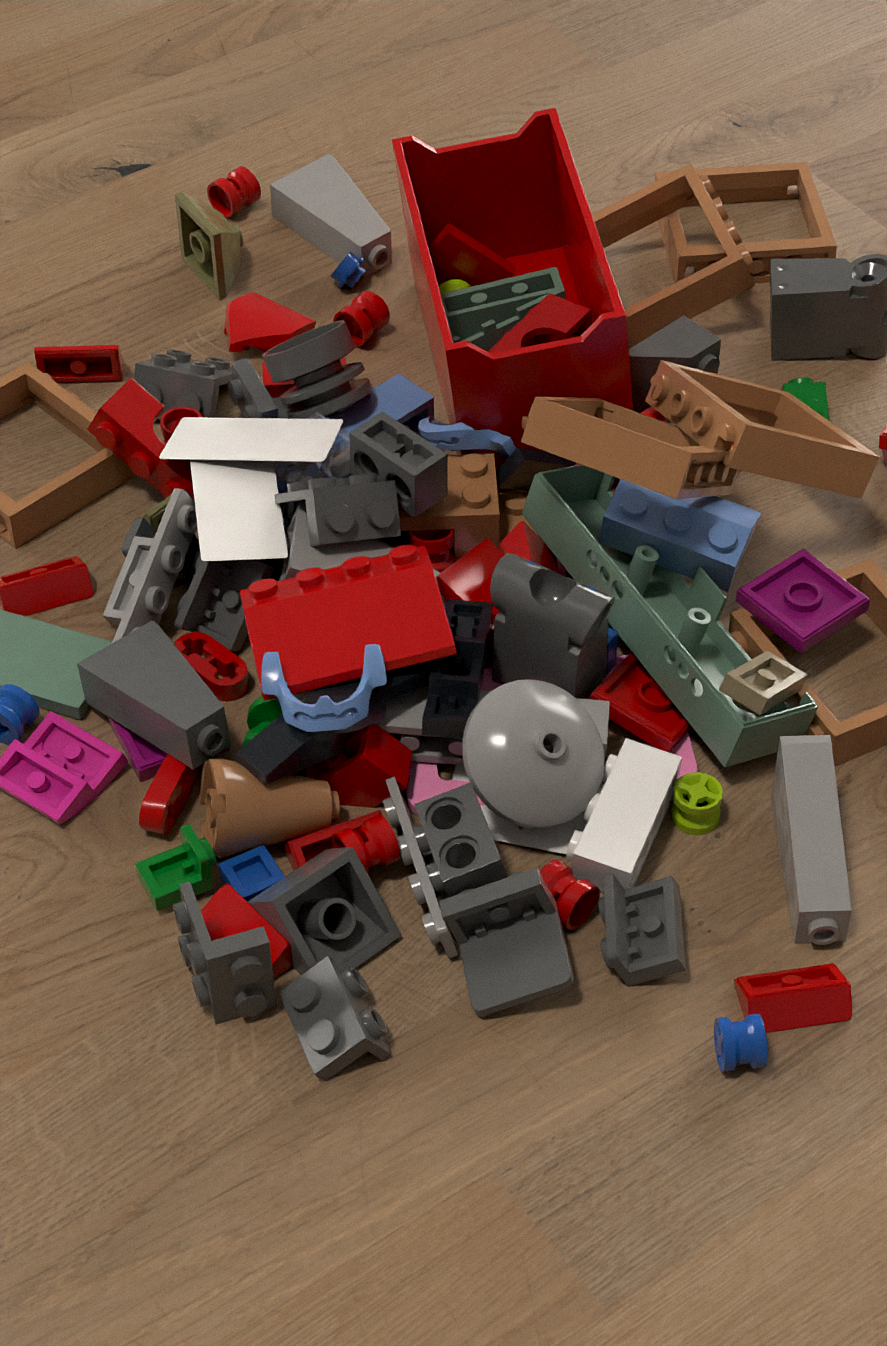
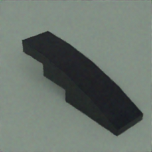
[422,599,493,739]
[236,664,426,785]

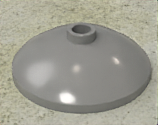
[462,680,604,829]

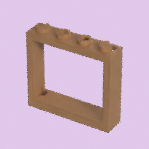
[655,162,837,283]
[592,163,756,349]
[645,360,879,498]
[0,362,136,549]
[521,397,739,500]
[728,558,887,767]

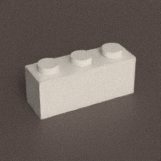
[566,738,682,892]

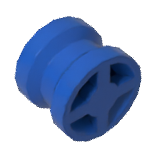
[0,684,40,745]
[714,1014,768,1072]

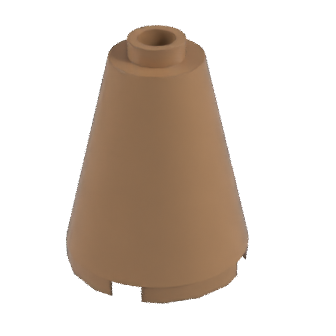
[200,758,340,858]

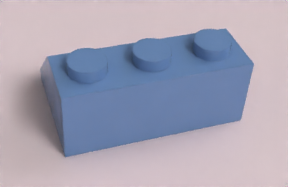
[599,479,761,592]

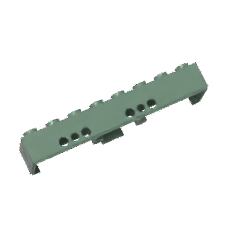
[522,464,818,767]

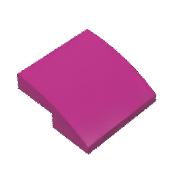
[0,711,129,825]

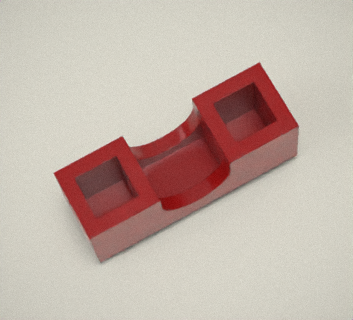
[488,293,593,354]
[87,378,194,500]

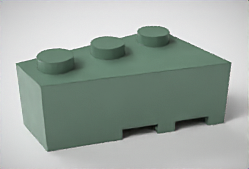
[440,267,566,351]

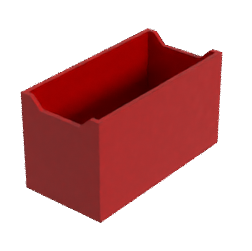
[392,108,633,491]

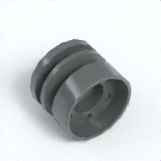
[262,320,373,419]

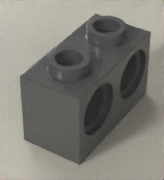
[349,411,448,517]
[412,782,508,897]

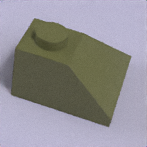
[175,192,244,300]

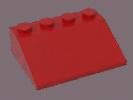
[240,545,457,701]

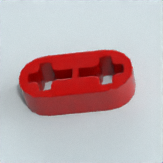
[174,632,249,702]
[139,754,198,835]

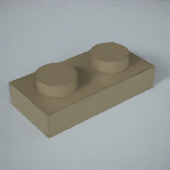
[719,650,808,715]

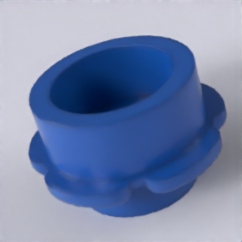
[330,252,366,288]

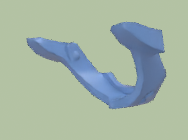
[418,417,517,460]
[261,644,387,732]

